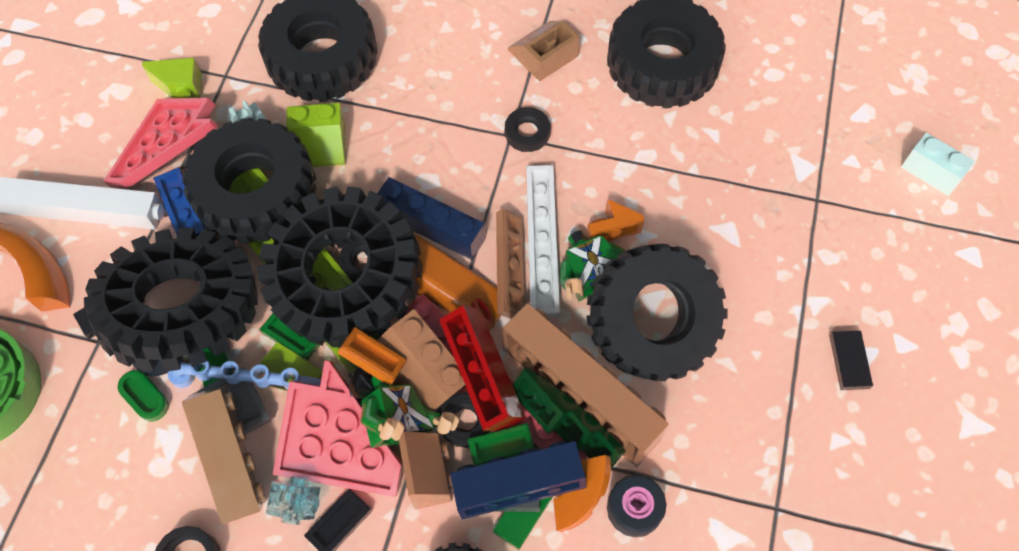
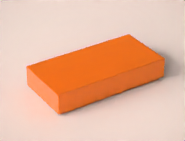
[337,327,407,386]

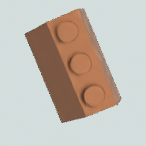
[376,309,465,411]

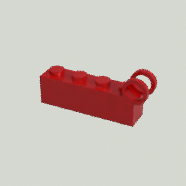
[439,298,526,431]

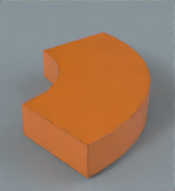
[553,455,611,532]

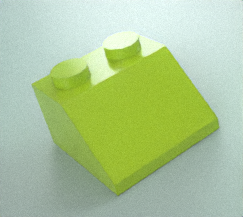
[286,103,346,167]

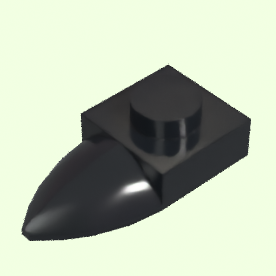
[348,367,375,398]

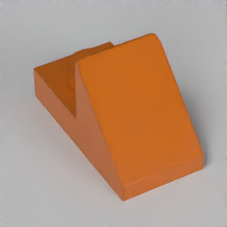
[586,199,645,242]

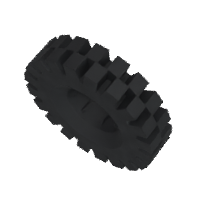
[258,186,423,347]
[84,228,258,372]

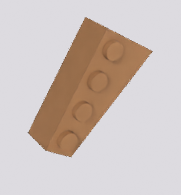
[182,384,266,525]

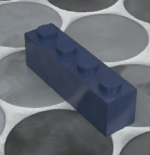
[377,177,486,260]
[450,441,586,520]

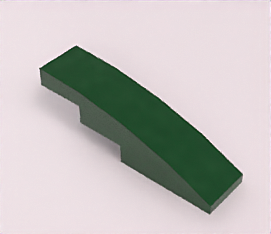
[512,368,626,469]

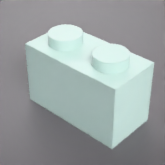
[901,132,975,196]

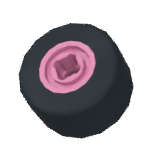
[606,475,667,538]

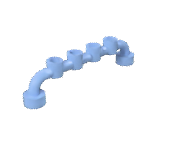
[168,361,321,390]

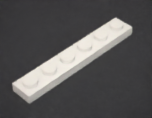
[526,165,560,318]

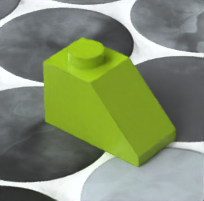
[142,58,202,98]

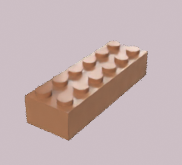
[503,303,669,468]

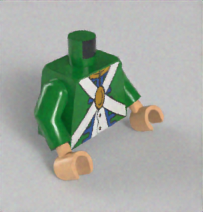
[559,230,626,301]
[360,376,459,448]

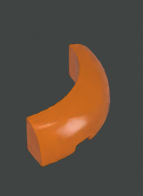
[0,222,70,312]

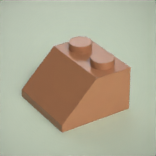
[399,431,453,510]

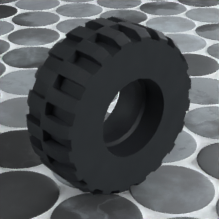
[258,0,377,102]
[607,0,726,109]
[182,118,316,244]
[586,244,728,381]

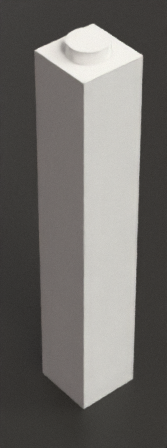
[0,177,164,230]

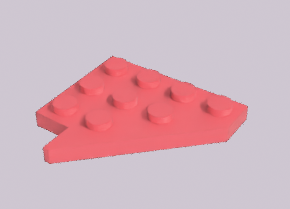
[103,98,218,189]
[273,360,403,497]

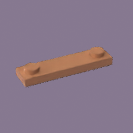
[496,209,525,319]

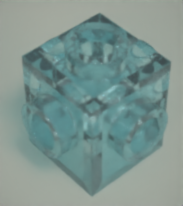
[265,476,321,525]

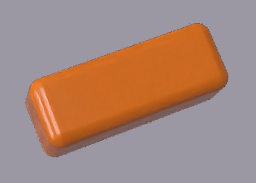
[414,235,501,329]

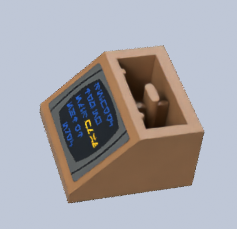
[508,21,580,82]

